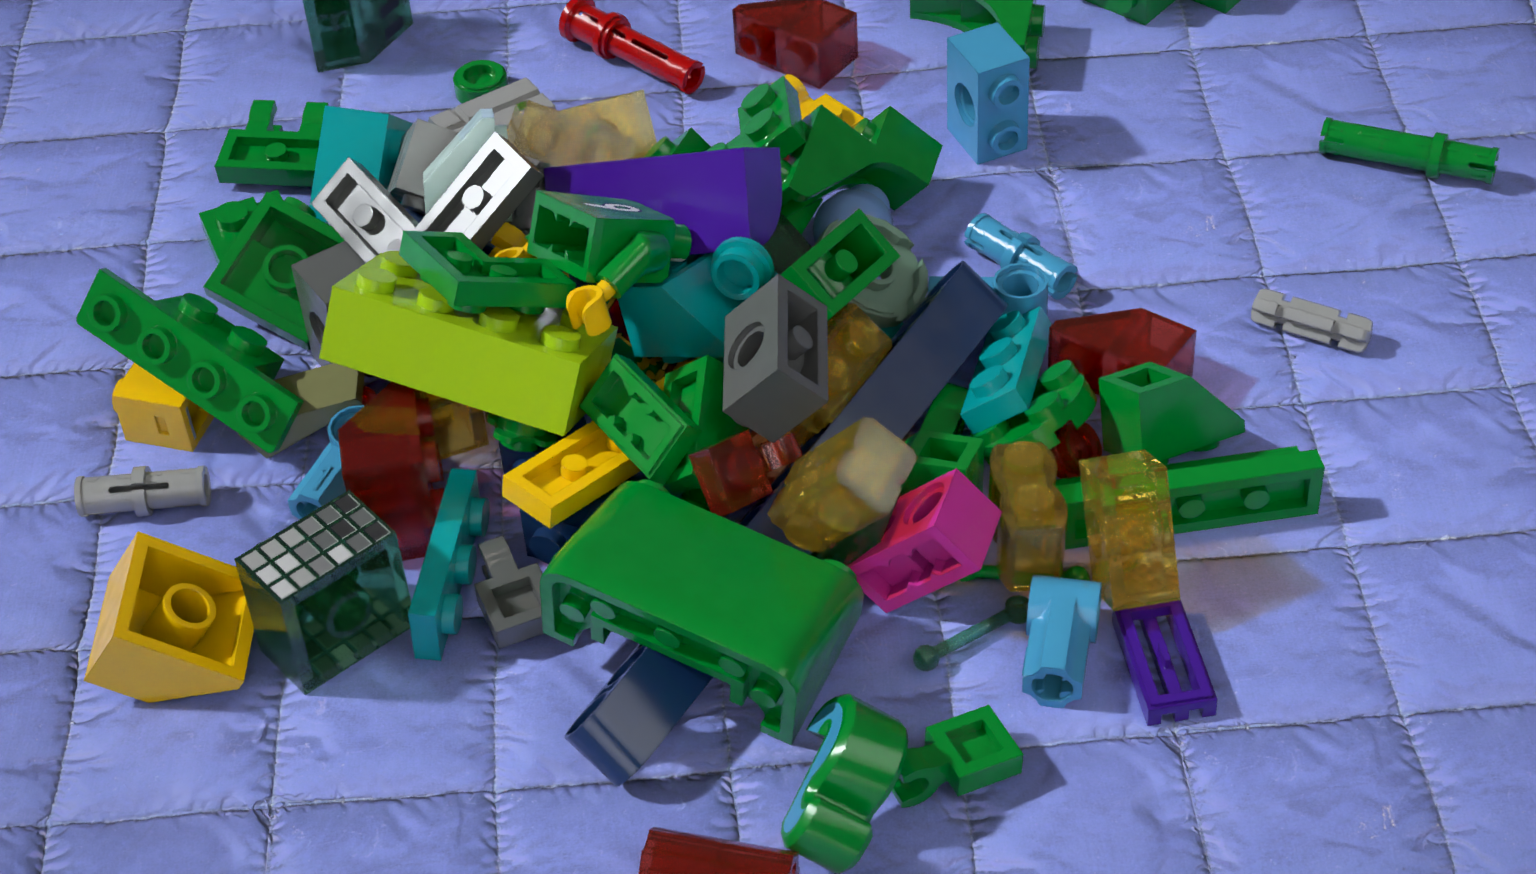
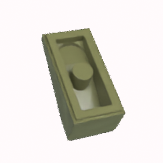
[238,363,365,459]

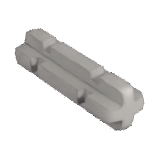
[1251,288,1373,354]

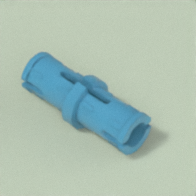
[964,213,1078,299]

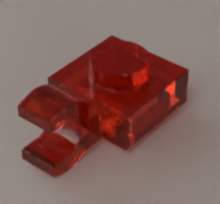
[688,430,804,516]

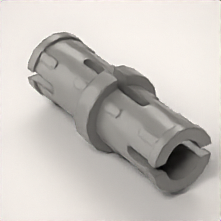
[74,466,211,517]

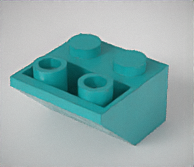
[617,253,778,364]

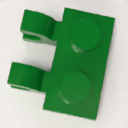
[214,100,329,187]

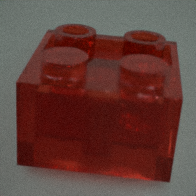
[338,382,445,567]

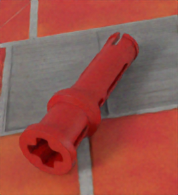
[559,0,705,94]

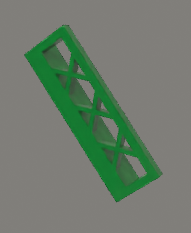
[1044,446,1325,550]

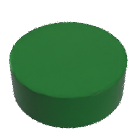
[453,60,508,104]

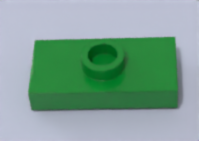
[579,353,702,485]

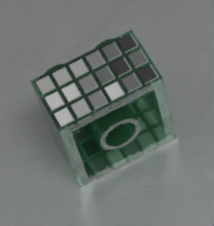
[234,490,411,695]

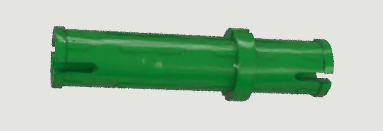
[1319,117,1500,184]

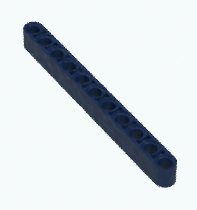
[565,261,1008,787]

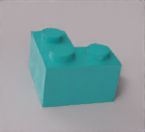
[309,105,413,226]

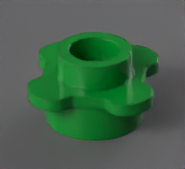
[487,413,557,452]

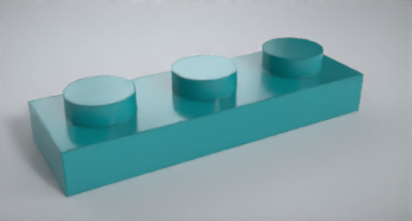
[960,306,1053,435]
[408,468,490,661]

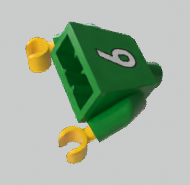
[494,190,692,336]

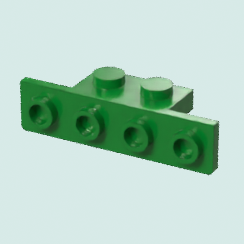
[76,268,304,453]

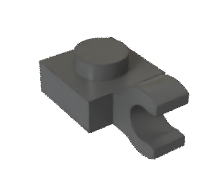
[474,536,544,649]

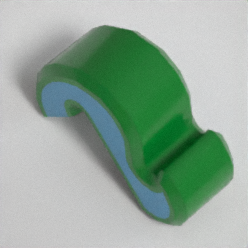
[781,694,908,874]

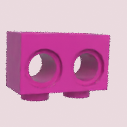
[844,468,1002,613]

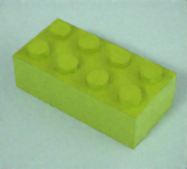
[319,251,618,436]

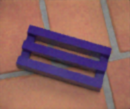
[1112,596,1218,726]

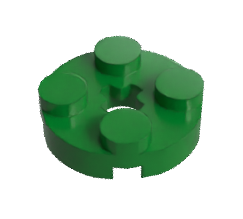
[970,360,1097,468]

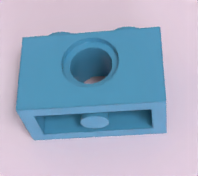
[947,22,1030,165]

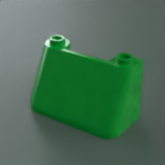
[539,479,864,745]

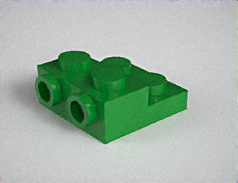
[203,192,345,351]

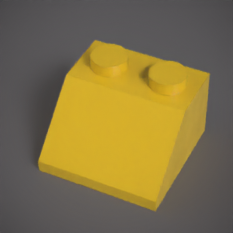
[84,531,263,703]

